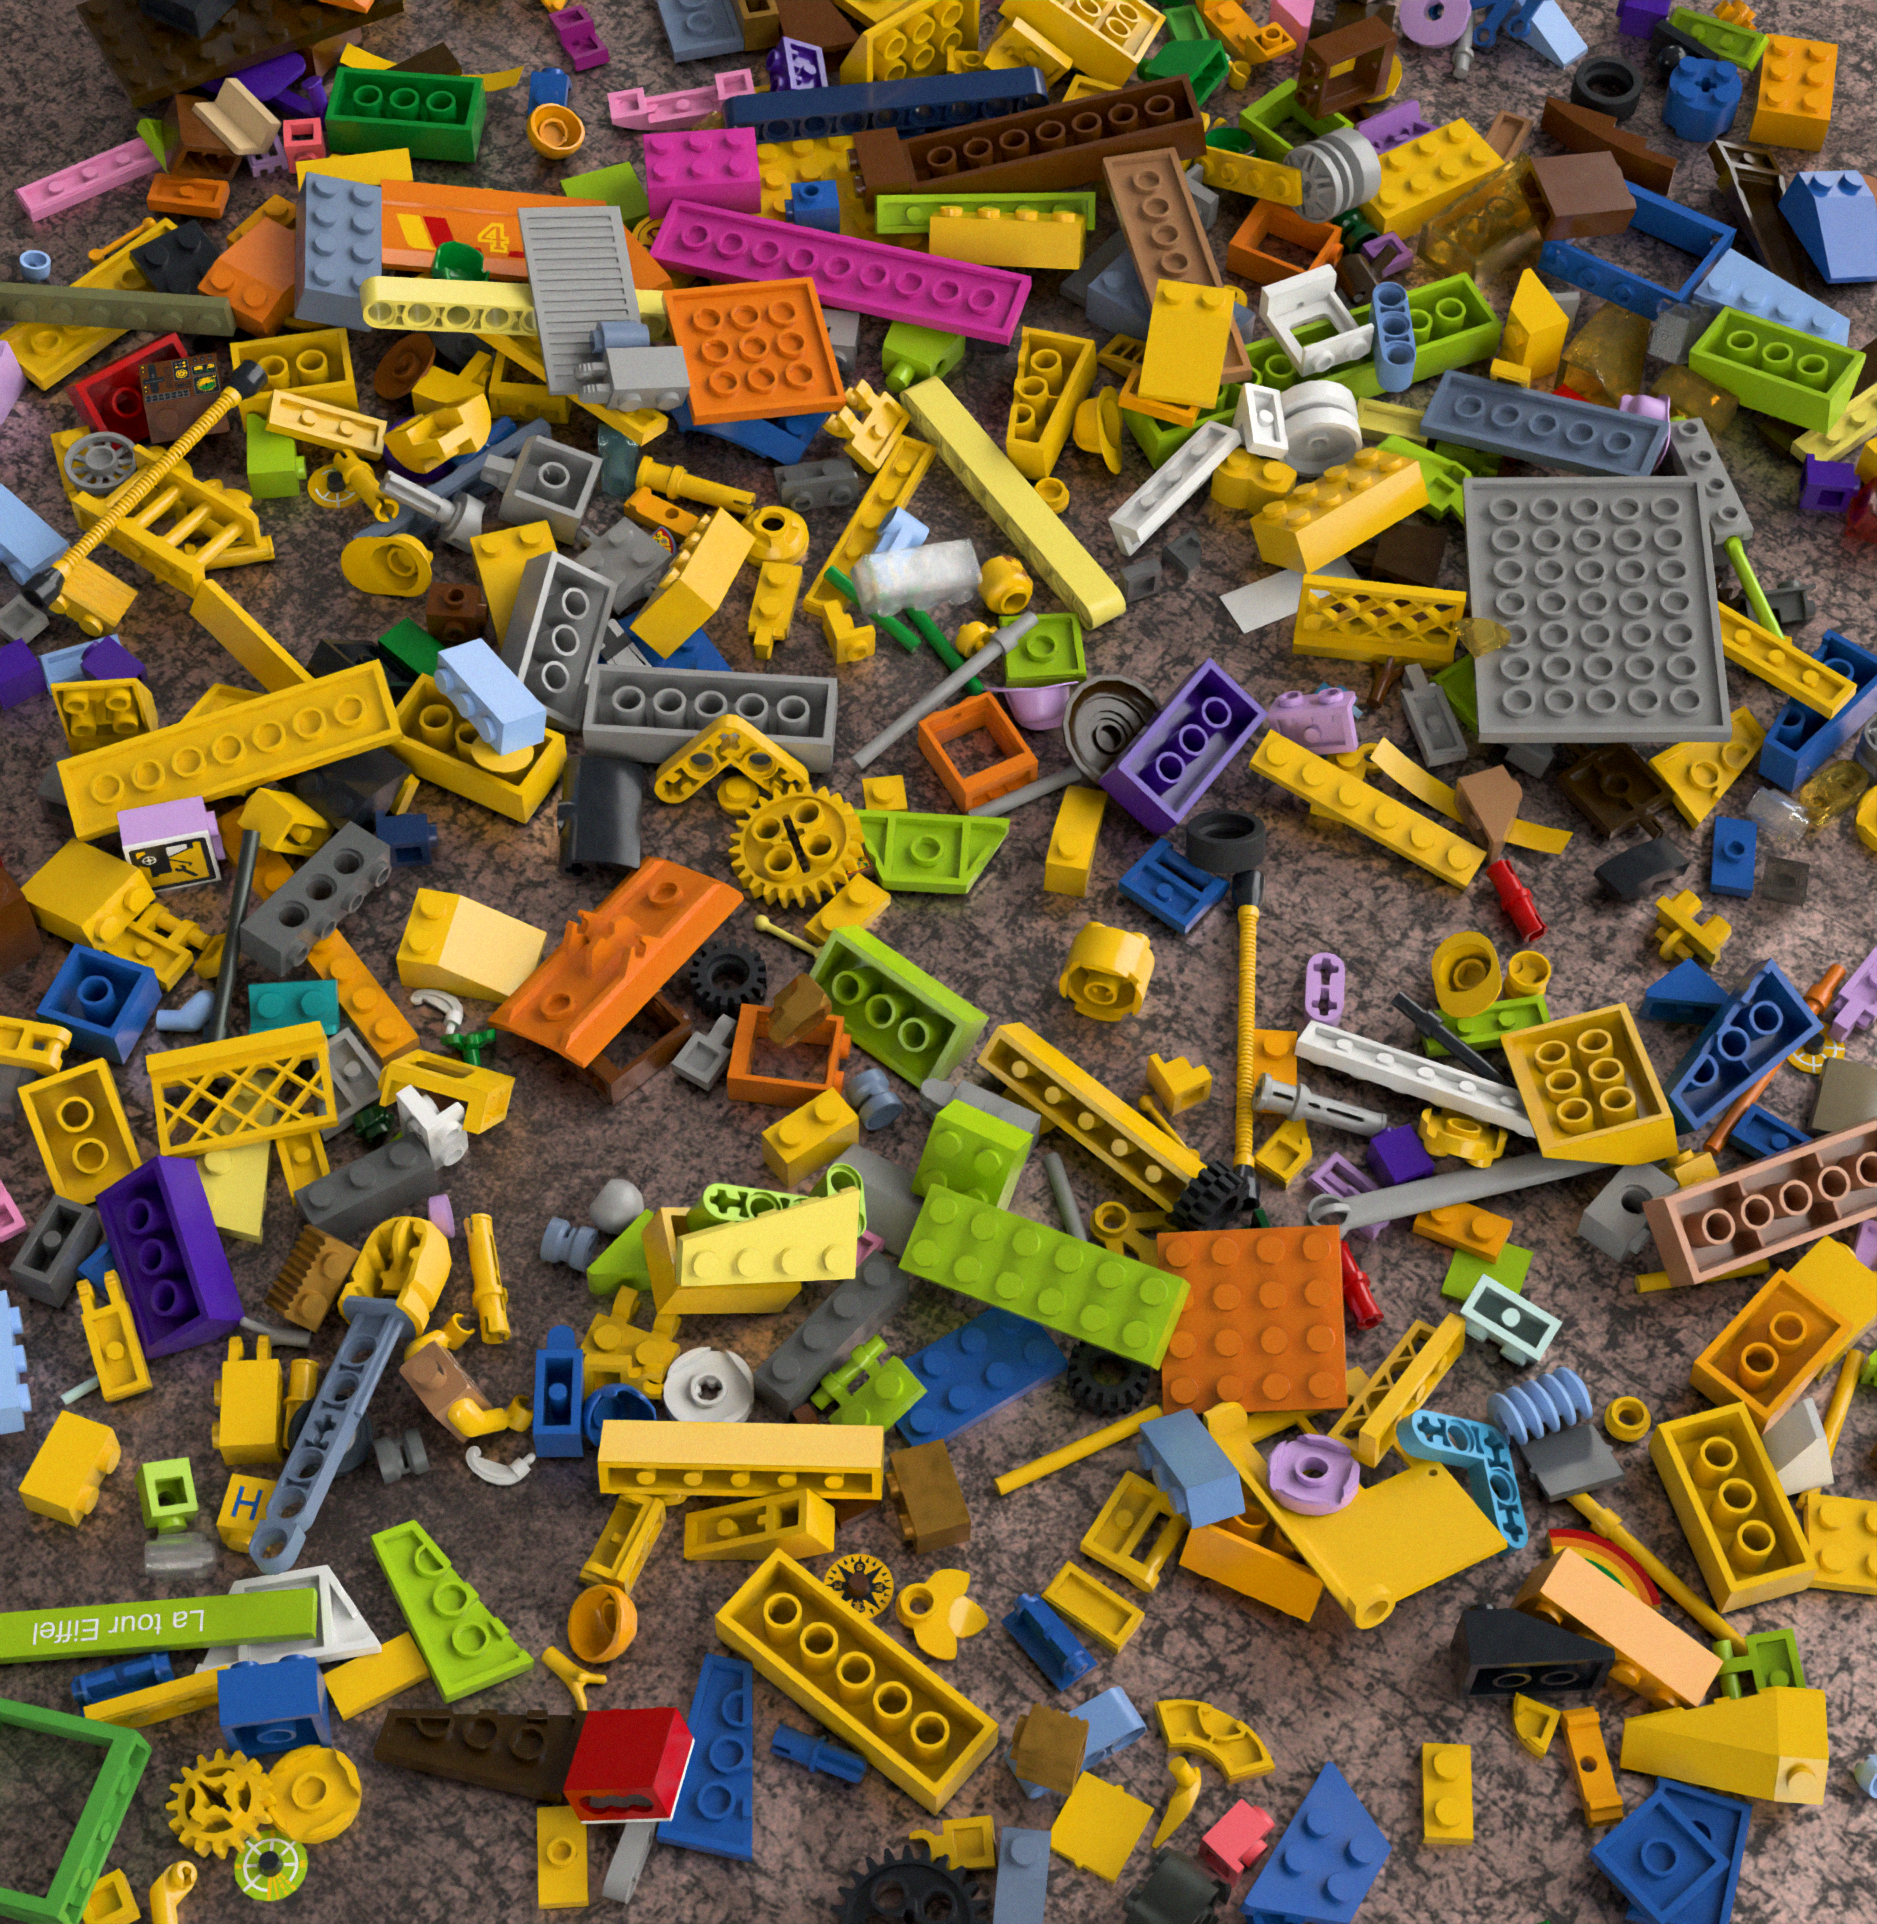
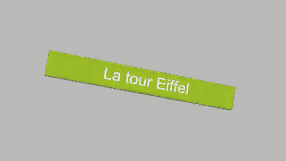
[0,1588,318,1664]

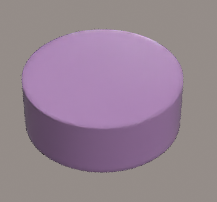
[427,1194,455,1239]

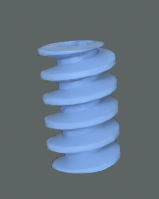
[1487,1367,1593,1446]

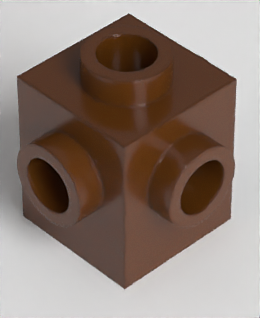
[425,582,489,643]

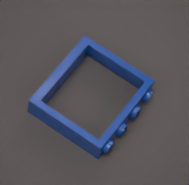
[1537,180,1737,329]

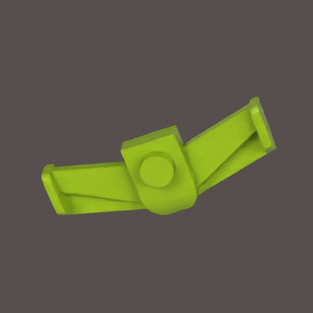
[1376,433,1473,525]

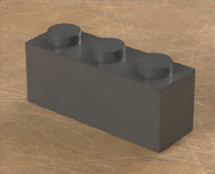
[293,1131,440,1240]

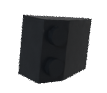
[1450,1604,1616,1700]

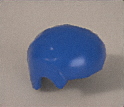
[582,1383,657,1447]

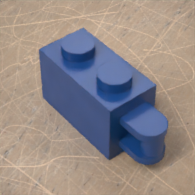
[533,1325,585,1457]

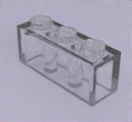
[850,538,984,617]

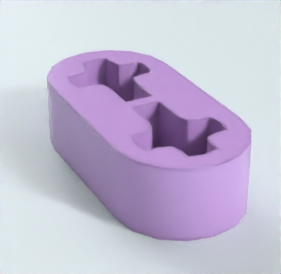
[1303,952,1345,1028]

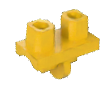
[1655,888,1732,967]

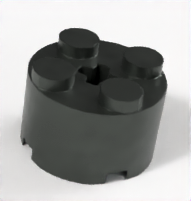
[1122,1846,1232,1924]

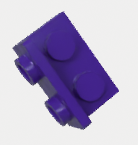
[766,36,828,92]

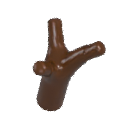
[1366,656,1409,709]

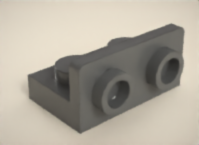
[773,456,859,512]

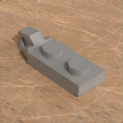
[1399,663,1468,768]

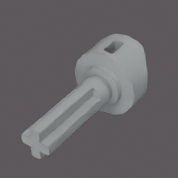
[379,470,490,554]

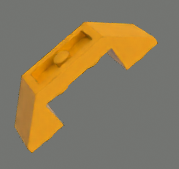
[1195,0,1297,65]

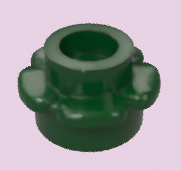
[352,1105,395,1143]

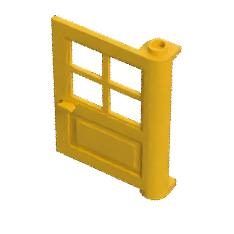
[1203,1366,1508,1629]

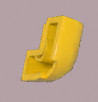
[382,392,491,474]

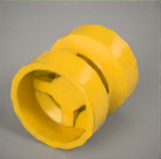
[1503,950,1551,1000]

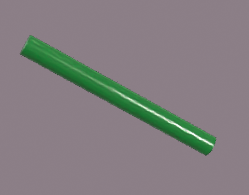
[899,593,988,696]

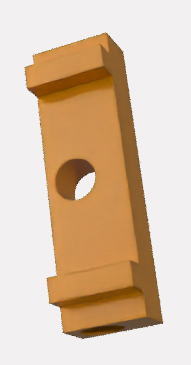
[623,486,699,544]
[1559,1706,1624,1828]

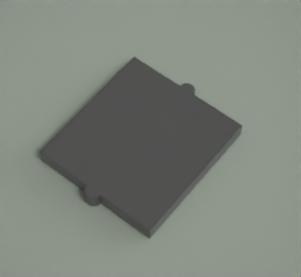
[1518,1423,1625,1502]

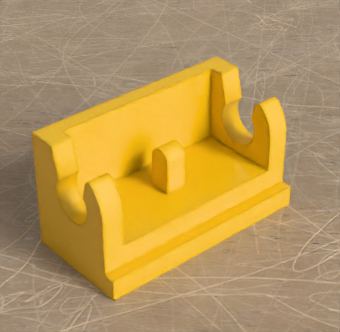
[579,1494,667,1596]

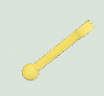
[753,915,824,962]

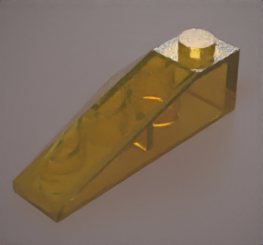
[1553,300,1651,410]

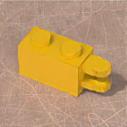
[212,1335,285,1465]

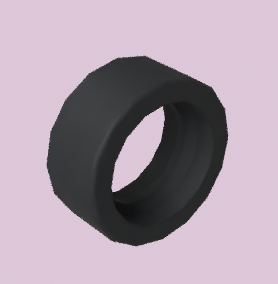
[1570,56,1642,123]
[1186,809,1266,874]

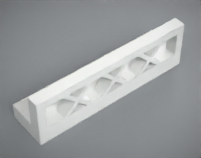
[1108,420,1242,557]

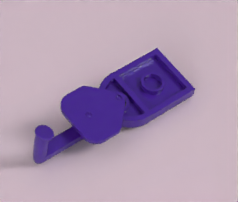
[198,51,329,132]

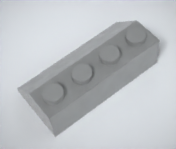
[500,550,618,732]

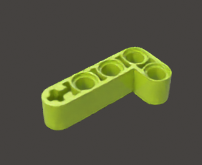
[686,1163,867,1240]

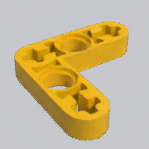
[654,714,809,804]

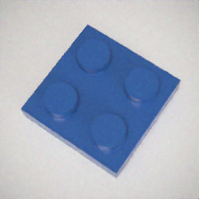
[1588,1789,1731,1924]

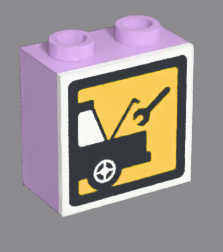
[117,796,226,893]

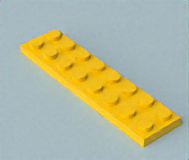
[56,659,404,842]

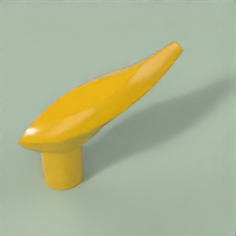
[1150,1756,1201,1850]

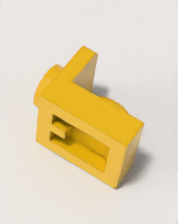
[822,599,876,664]

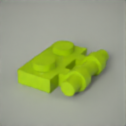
[810,1334,928,1433]
[1711,1627,1806,1700]

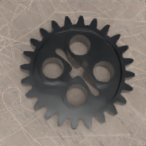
[830,1845,990,1924]

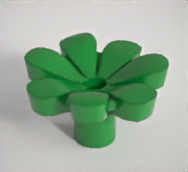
[439,1029,497,1066]

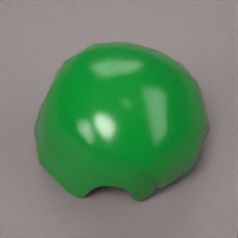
[430,241,490,282]

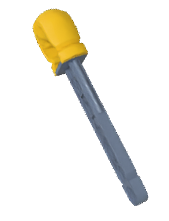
[248,1216,452,1575]

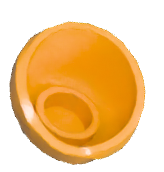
[526,103,585,160]
[567,1584,637,1664]

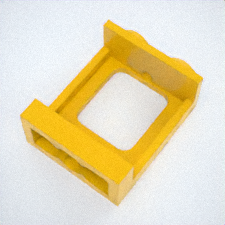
[378,1049,515,1134]

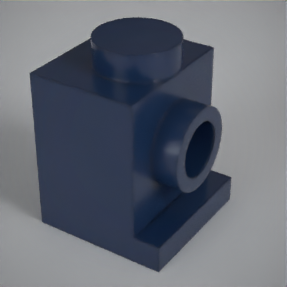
[376,810,439,868]

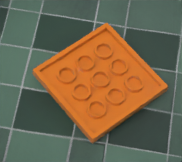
[661,277,847,426]
[1157,1224,1348,1416]

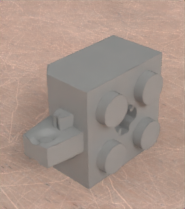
[480,435,603,545]

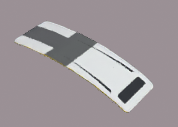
[600,618,652,667]

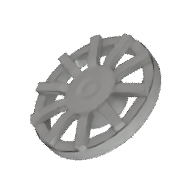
[64,432,137,496]

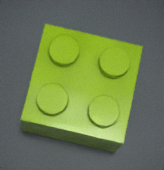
[910,1099,1034,1211]

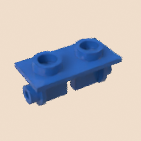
[1001,1593,1098,1693]
[71,1651,175,1718]

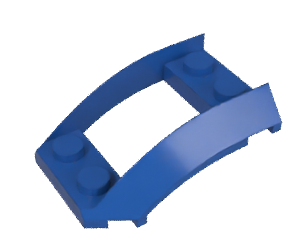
[666,398,831,466]

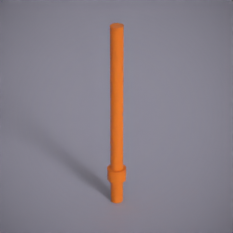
[1703,964,1846,1156]

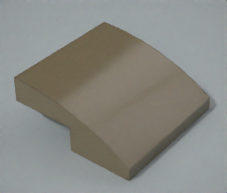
[1807,1057,1877,1137]

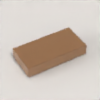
[1484,109,1534,177]

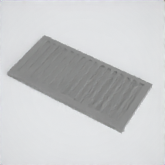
[517,206,641,395]

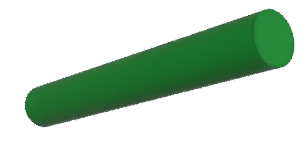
[823,565,922,653]

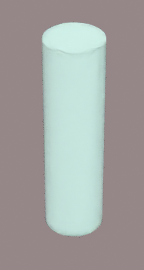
[60,1375,100,1405]

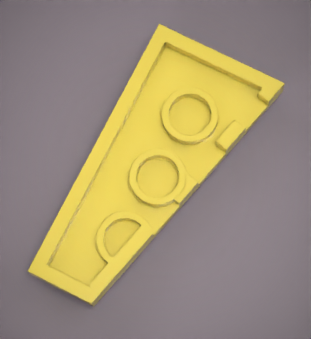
[196,1072,280,1244]
[675,1186,860,1286]

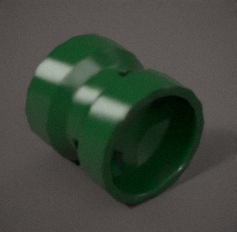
[1331,207,1381,254]

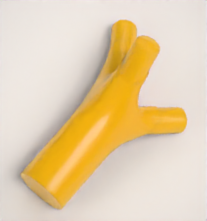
[541,1646,607,1710]

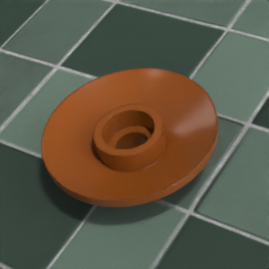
[374,333,436,400]

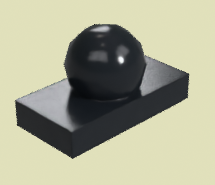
[1648,19,1719,79]

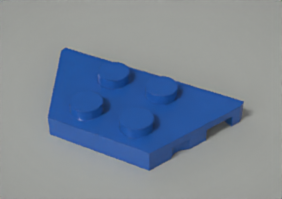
[1238,1760,1392,1924]

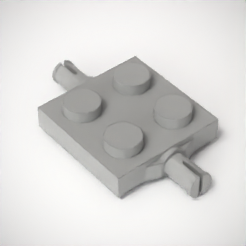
[573,517,674,615]

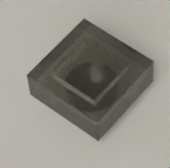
[1761,856,1810,907]

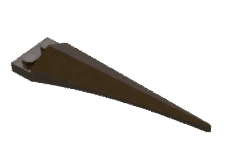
[1706,140,1809,295]

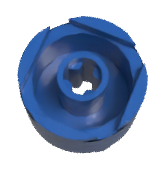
[1661,56,1742,142]

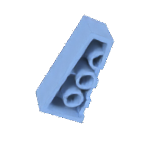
[1691,248,1850,347]

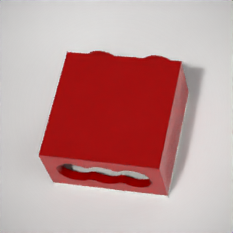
[563,1706,695,1824]

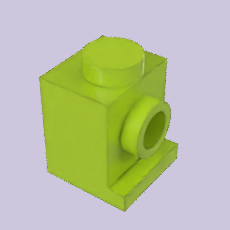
[134,1457,198,1535]

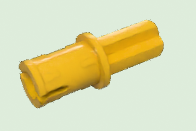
[282,1359,320,1450]

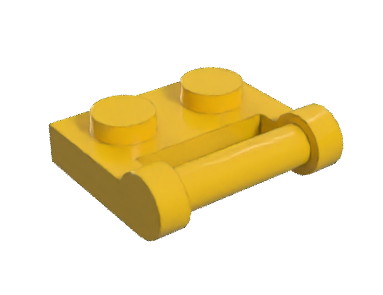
[1080,1470,1191,1593]

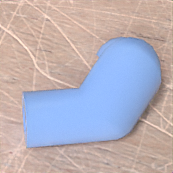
[156,990,215,1032]

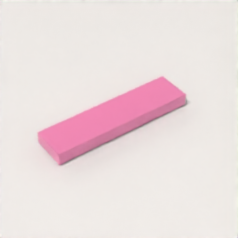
[14,137,162,223]

